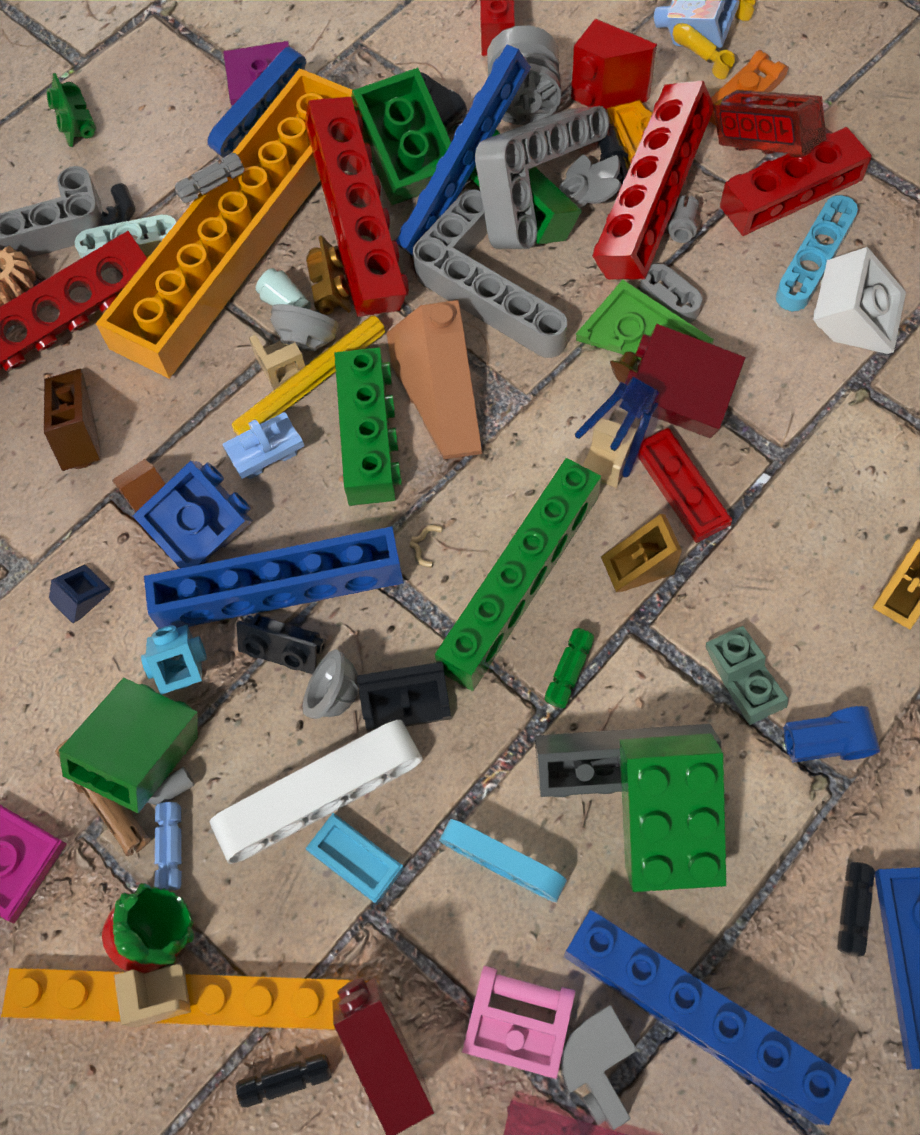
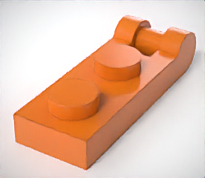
[709,50,788,130]

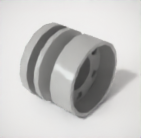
[487,25,561,125]

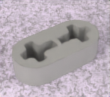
[640,264,702,323]

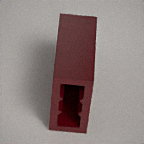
[621,323,746,439]
[332,978,435,1135]

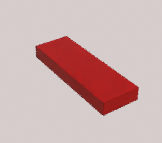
[633,428,732,543]

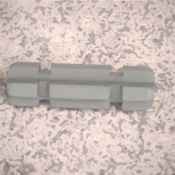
[175,153,244,203]

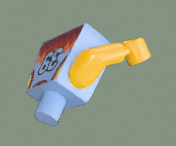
[654,0,756,79]

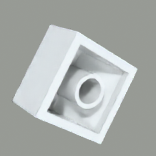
[813,247,906,354]

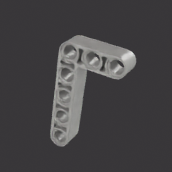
[475,106,609,249]
[413,190,567,358]

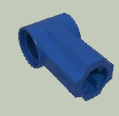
[784,706,881,763]

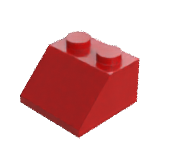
[571,18,657,110]

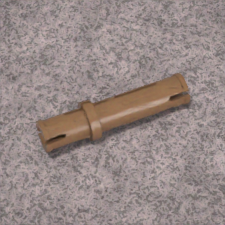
[55,739,151,856]

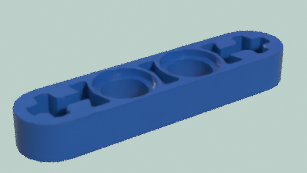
[207,46,306,157]

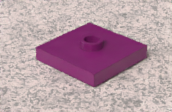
[223,41,289,106]

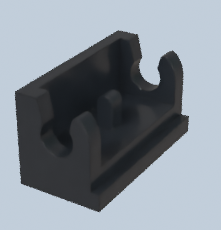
[357,662,452,733]

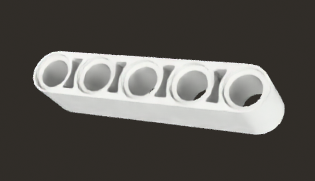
[209,720,423,864]

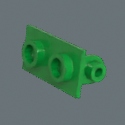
[47,73,96,147]

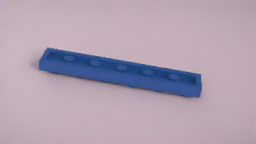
[396,44,531,257]

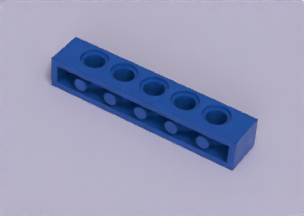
[144,526,404,629]
[564,909,852,1125]

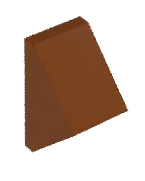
[112,459,165,513]

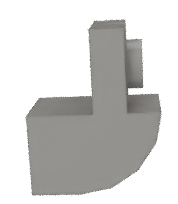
[561,1005,637,1130]

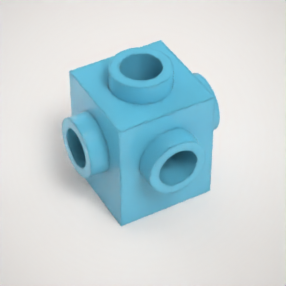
[141,625,207,695]

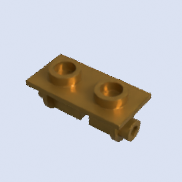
[306,235,351,315]

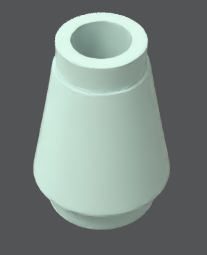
[255,268,311,309]

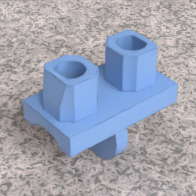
[222,412,304,479]

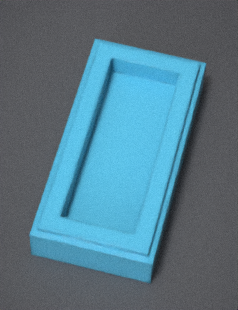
[305,813,405,905]

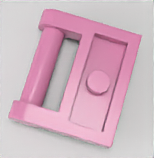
[462,966,575,1079]

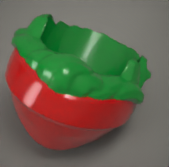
[102,883,194,974]

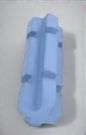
[154,802,181,891]

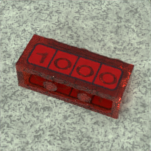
[713,90,826,157]

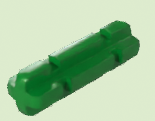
[545,628,594,709]

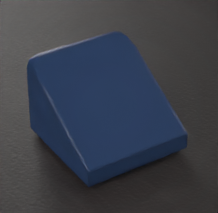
[49,564,111,623]

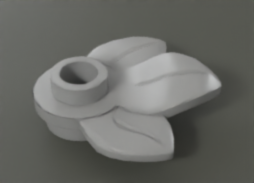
[559,155,621,208]

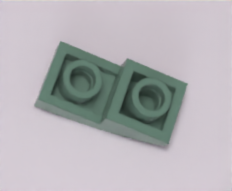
[706,626,788,725]

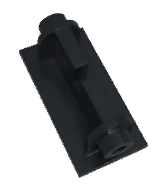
[236,614,326,675]

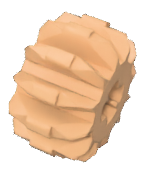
[0,245,37,306]

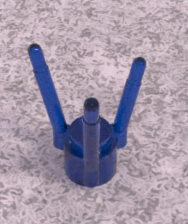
[575,377,660,478]

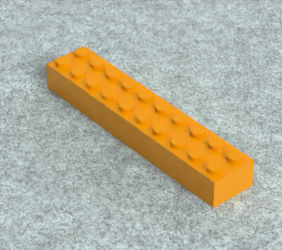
[96,68,352,379]

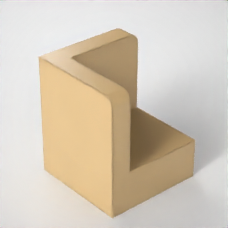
[249,334,305,390]
[583,417,636,488]
[114,964,191,1028]

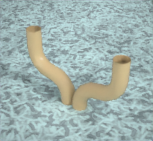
[409,525,443,568]

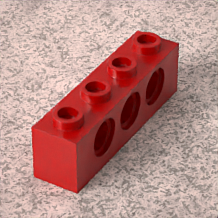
[719,127,872,236]

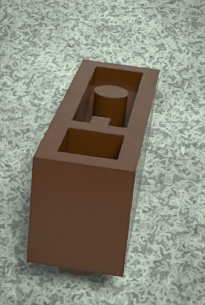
[44,368,100,471]

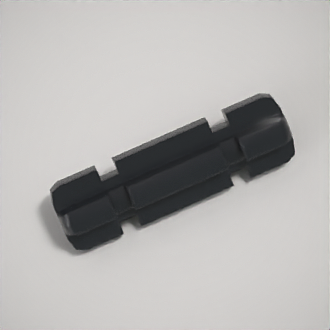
[837,862,875,956]
[236,1054,331,1108]

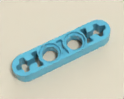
[776,195,858,311]

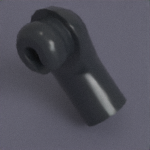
[101,183,136,225]

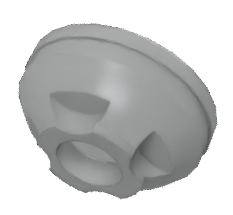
[270,304,340,352]

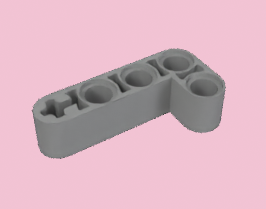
[0,166,105,258]

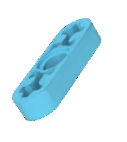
[439,819,567,902]

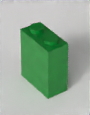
[59,677,198,813]

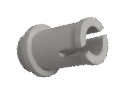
[668,195,699,243]

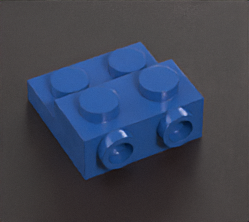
[133,461,253,569]

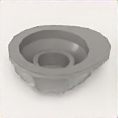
[302,649,358,719]

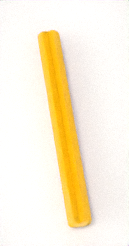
[231,315,385,436]

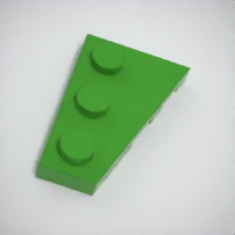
[576,279,714,360]

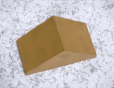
[601,514,682,592]
[872,537,920,630]

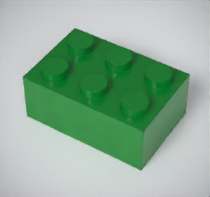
[351,67,451,206]
[620,734,727,892]

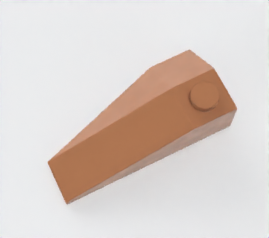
[387,300,482,459]

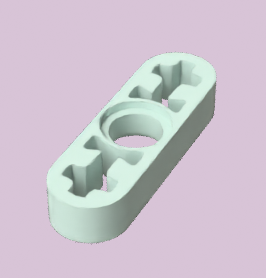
[75,215,176,258]

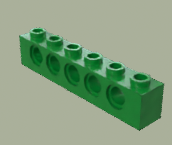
[435,458,601,692]

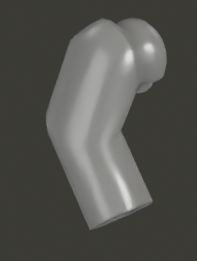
[147,767,195,805]

